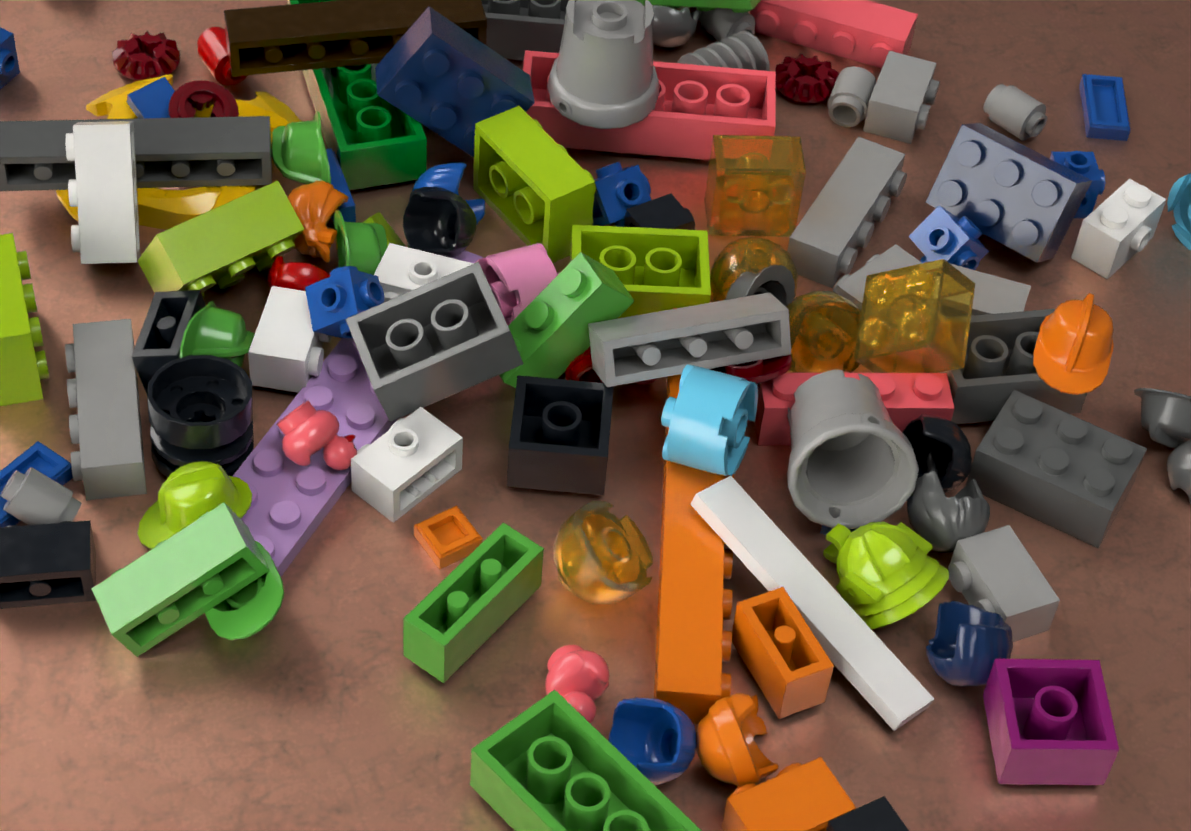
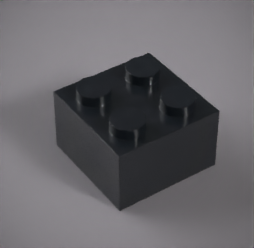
[507,375,614,495]

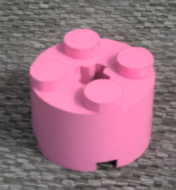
[475,243,560,325]

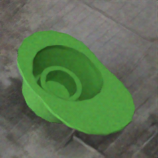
[272,111,331,184]
[334,210,388,275]
[180,301,255,368]
[205,541,285,640]

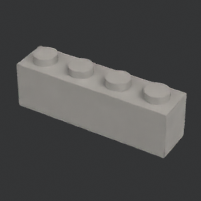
[785,136,907,288]
[588,293,791,387]
[65,319,147,500]

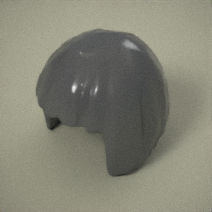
[907,471,990,553]

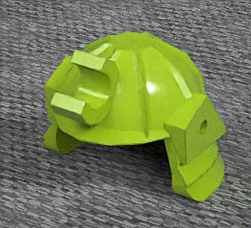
[823,522,949,629]

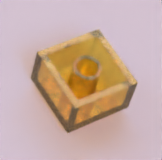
[704,135,806,237]
[854,259,976,373]

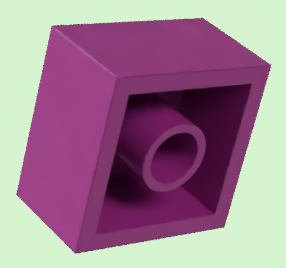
[983,658,1119,785]

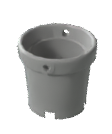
[547,0,659,129]
[787,370,919,529]

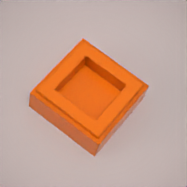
[414,505,483,570]

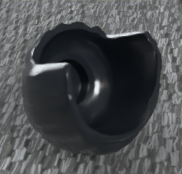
[403,187,477,258]
[902,414,972,493]

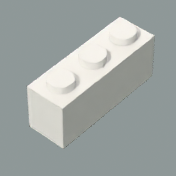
[66,121,141,264]

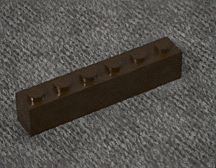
[224,0,487,77]

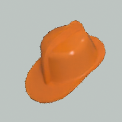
[1033,293,1114,395]

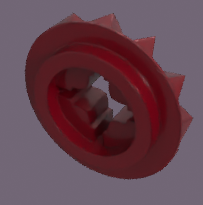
[112,31,180,80]
[775,53,839,103]
[168,80,239,118]

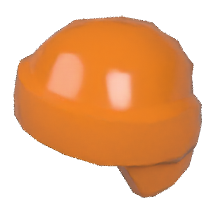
[287,180,348,263]
[696,693,779,787]

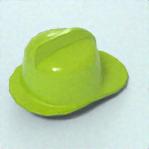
[137,461,253,550]

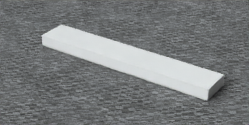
[690,475,934,731]

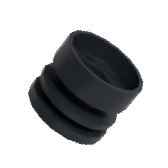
[147,355,254,477]

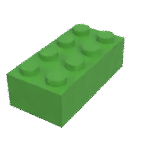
[470,690,702,831]

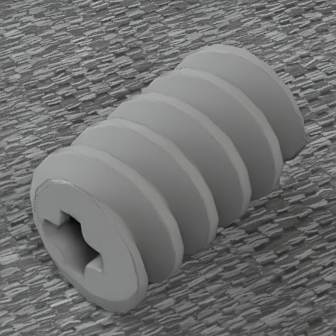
[678,31,770,71]

